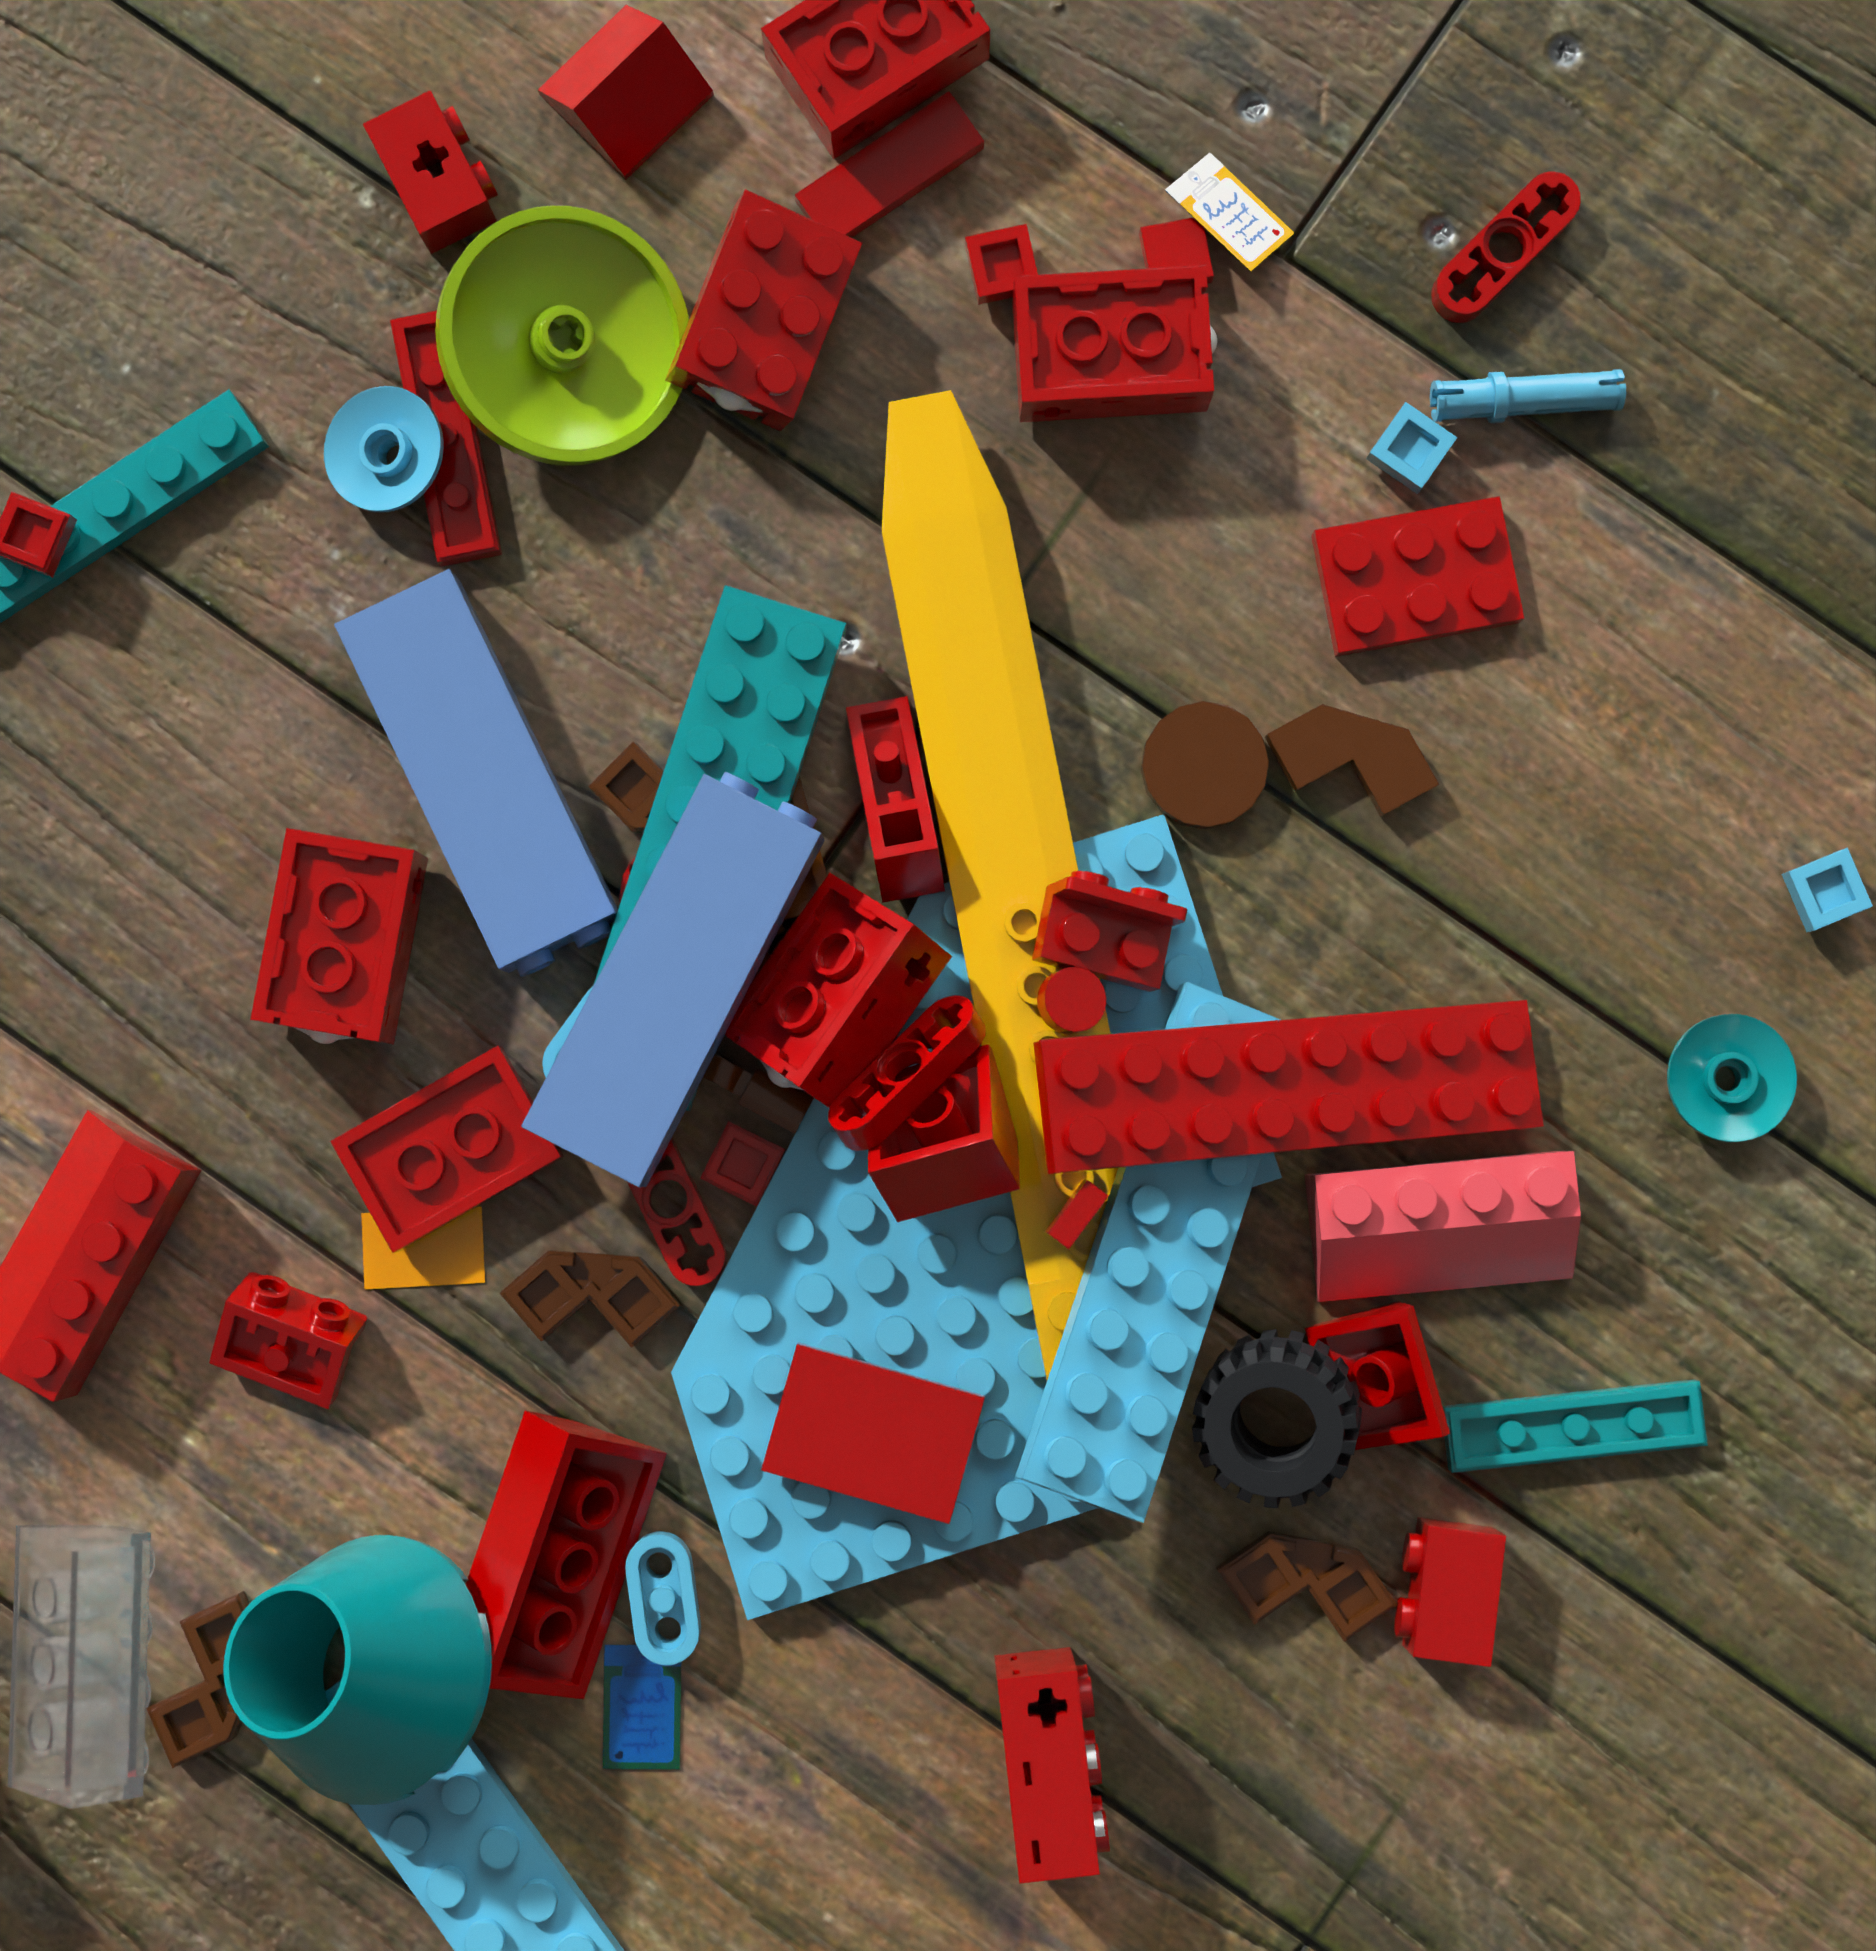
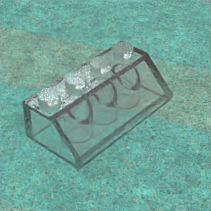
[8,1525,155,1809]

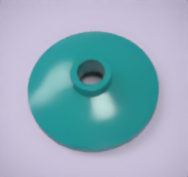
[1667,1014,1797,1142]

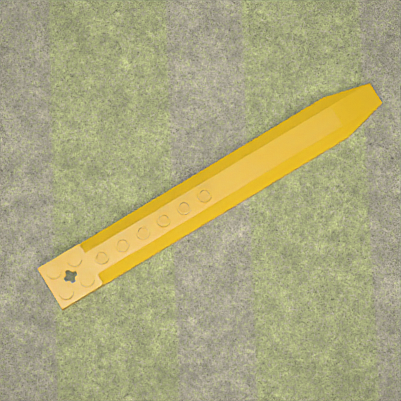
[882,390,1118,1380]

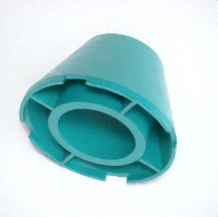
[223,1535,492,1805]

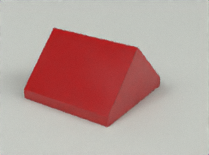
[538,5,714,180]
[1304,1301,1450,1450]

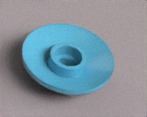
[324,386,444,512]

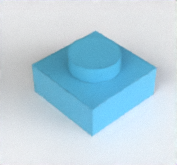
[1366,402,1458,494]
[1781,848,1873,933]

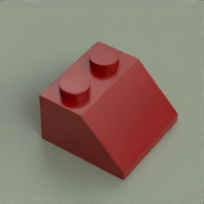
[868,1044,1020,1222]

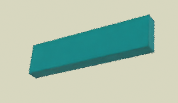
[1443,1379,1708,1473]

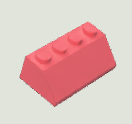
[1305,1151,1581,1302]

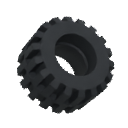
[1192,1329,1362,1508]

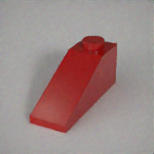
[846,696,945,903]

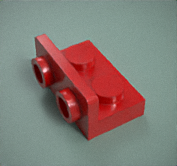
[1032,871,1187,992]
[209,1272,367,1409]

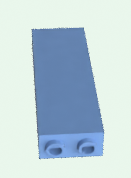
[334,569,618,977]
[521,772,825,1187]

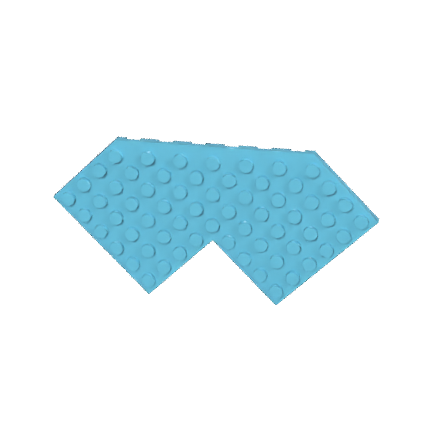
[671,814,1282,1620]

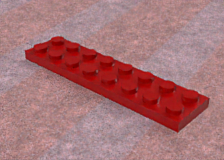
[1033,1000,1544,1175]

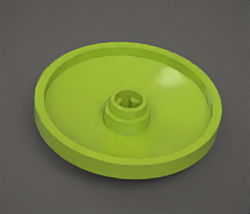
[435,205,689,466]

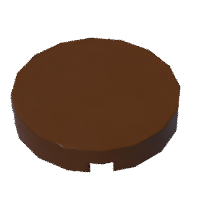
[1141,701,1269,829]

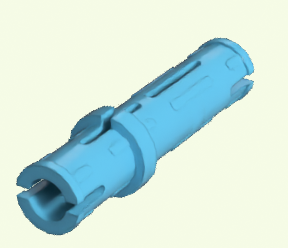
[1430,369,1626,423]

